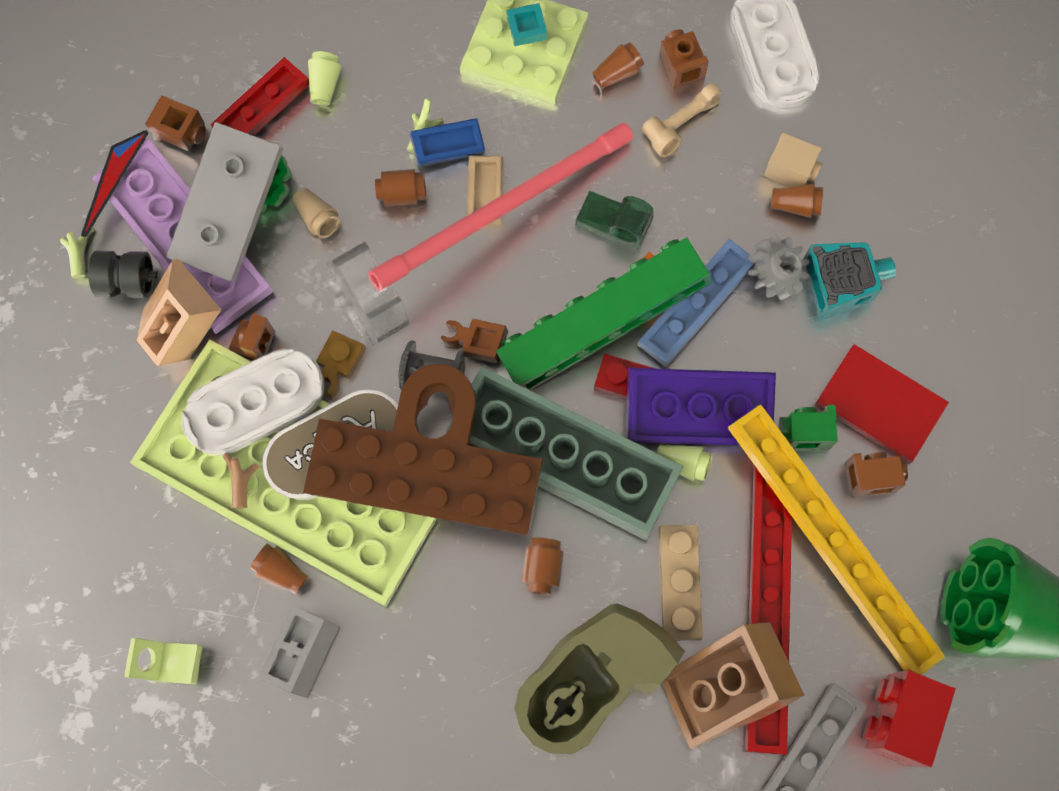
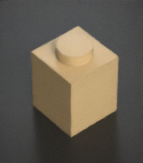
[763,132,823,187]

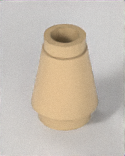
[293,188,340,238]

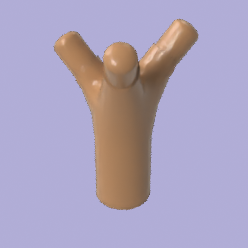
[223,453,259,509]

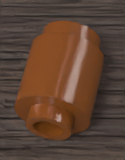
[375,169,426,207]
[522,537,564,595]

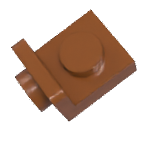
[229,313,276,361]

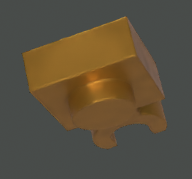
[316,330,366,399]

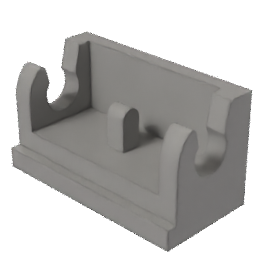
[258,605,339,698]

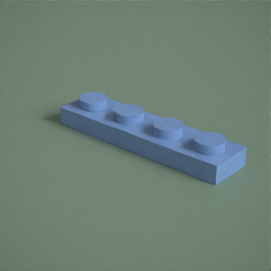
[638,239,755,368]

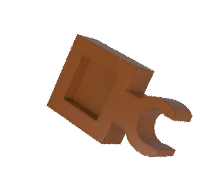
[441,319,509,364]

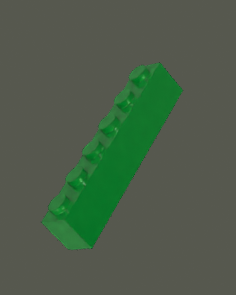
[496,237,712,390]

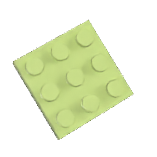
[460,0,589,104]

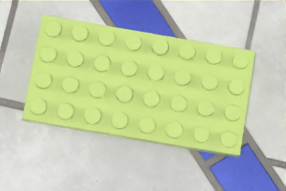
[130,339,437,607]

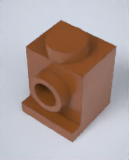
[659,29,709,89]
[145,95,206,151]
[845,452,908,498]

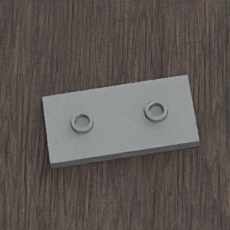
[166,122,284,282]

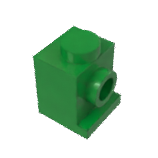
[779,405,838,450]

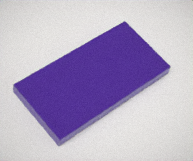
[626,368,776,445]

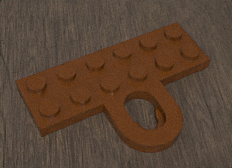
[303,364,543,536]

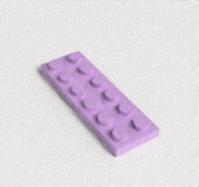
[92,138,273,334]

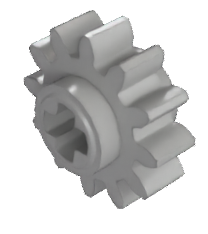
[748,234,810,300]

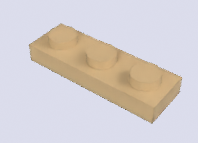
[659,525,703,641]

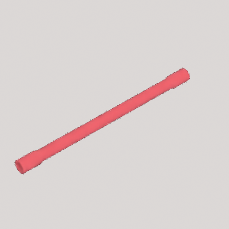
[368,123,633,291]

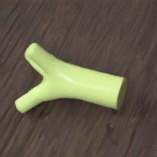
[407,99,444,155]
[60,228,95,279]

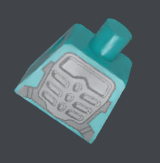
[803,242,896,320]

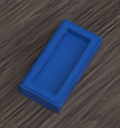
[410,118,486,168]

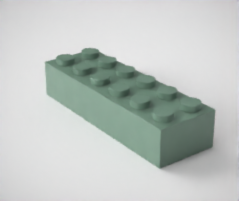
[446,366,683,541]

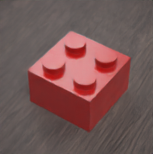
[863,670,956,768]

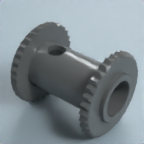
[398,340,466,390]

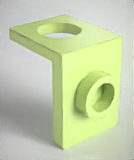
[125,638,202,685]

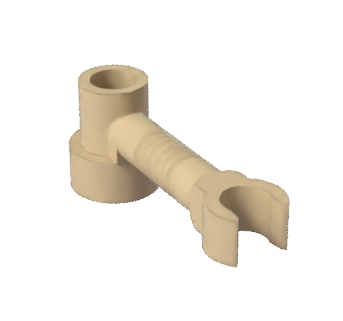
[641,82,722,158]

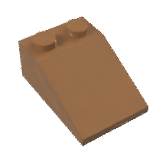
[662,622,805,749]

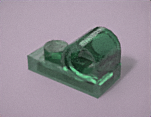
[575,190,654,251]

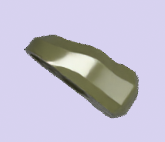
[515,603,685,754]

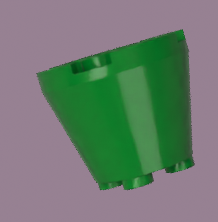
[941,538,1059,660]

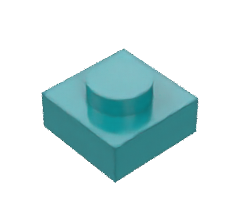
[506,3,547,47]

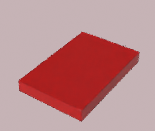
[814,344,949,464]

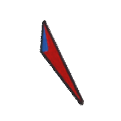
[81,130,149,237]

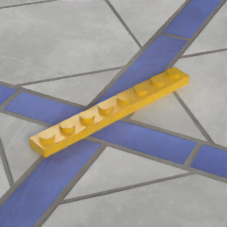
[728,404,945,675]

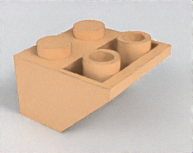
[136,259,221,366]

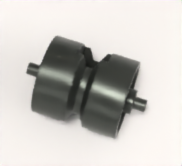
[85,250,158,298]

